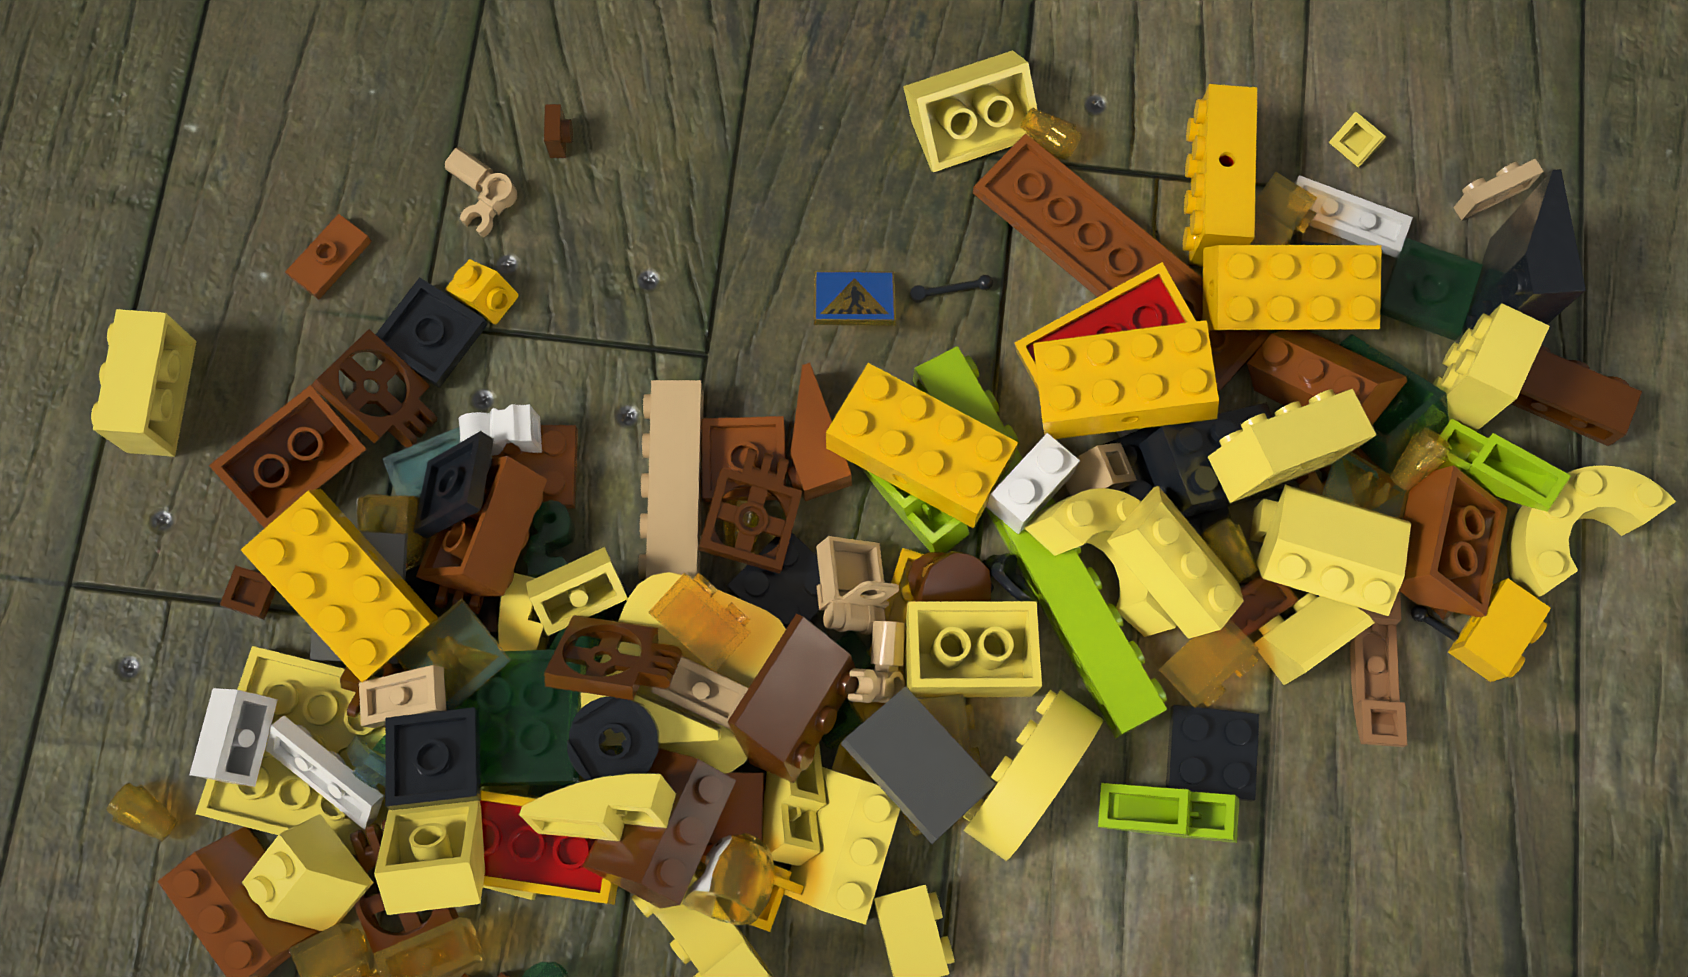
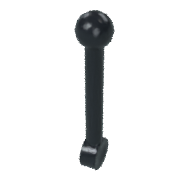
[910,275,993,303]
[1411,605,1459,642]

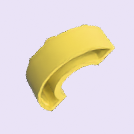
[1507,466,1676,598]
[1024,488,1177,637]
[963,689,1103,861]
[631,873,774,977]

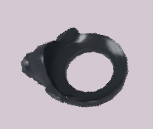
[982,553,1039,605]

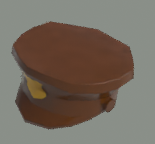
[908,551,991,602]

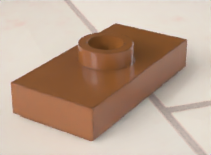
[285,214,372,300]
[1215,575,1299,649]

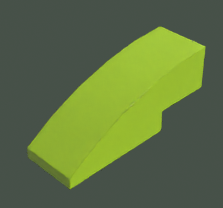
[1425,419,1571,512]
[861,468,969,553]
[1098,783,1239,843]

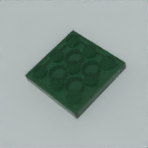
[452,650,586,786]

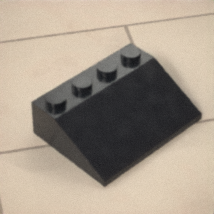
[1462,169,1586,335]

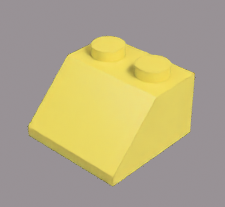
[1253,593,1375,685]
[374,800,485,915]
[242,814,374,933]

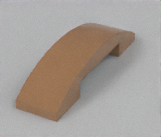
[1350,591,1407,747]

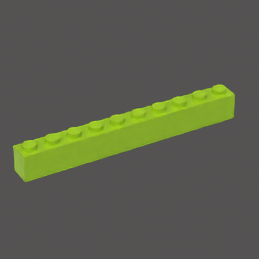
[913,346,1167,739]

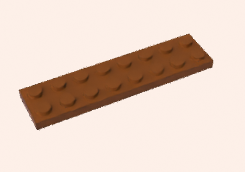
[973,133,1271,393]

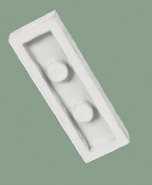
[1283,175,1413,258]
[266,716,384,830]

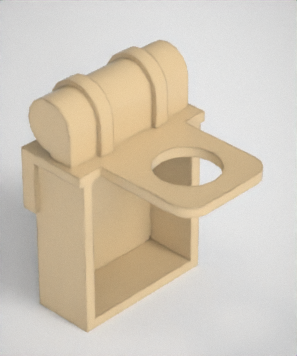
[816,536,899,635]

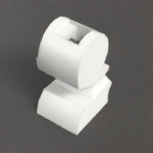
[458,404,542,456]

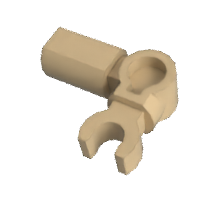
[445,147,517,237]
[848,621,906,703]

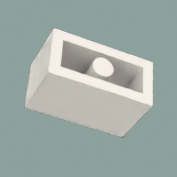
[986,433,1080,534]
[189,688,278,787]

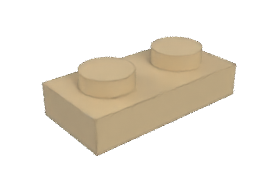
[1453,159,1544,221]
[651,656,749,730]
[359,665,446,728]

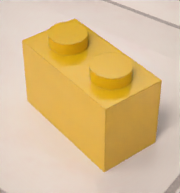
[1448,578,1551,682]

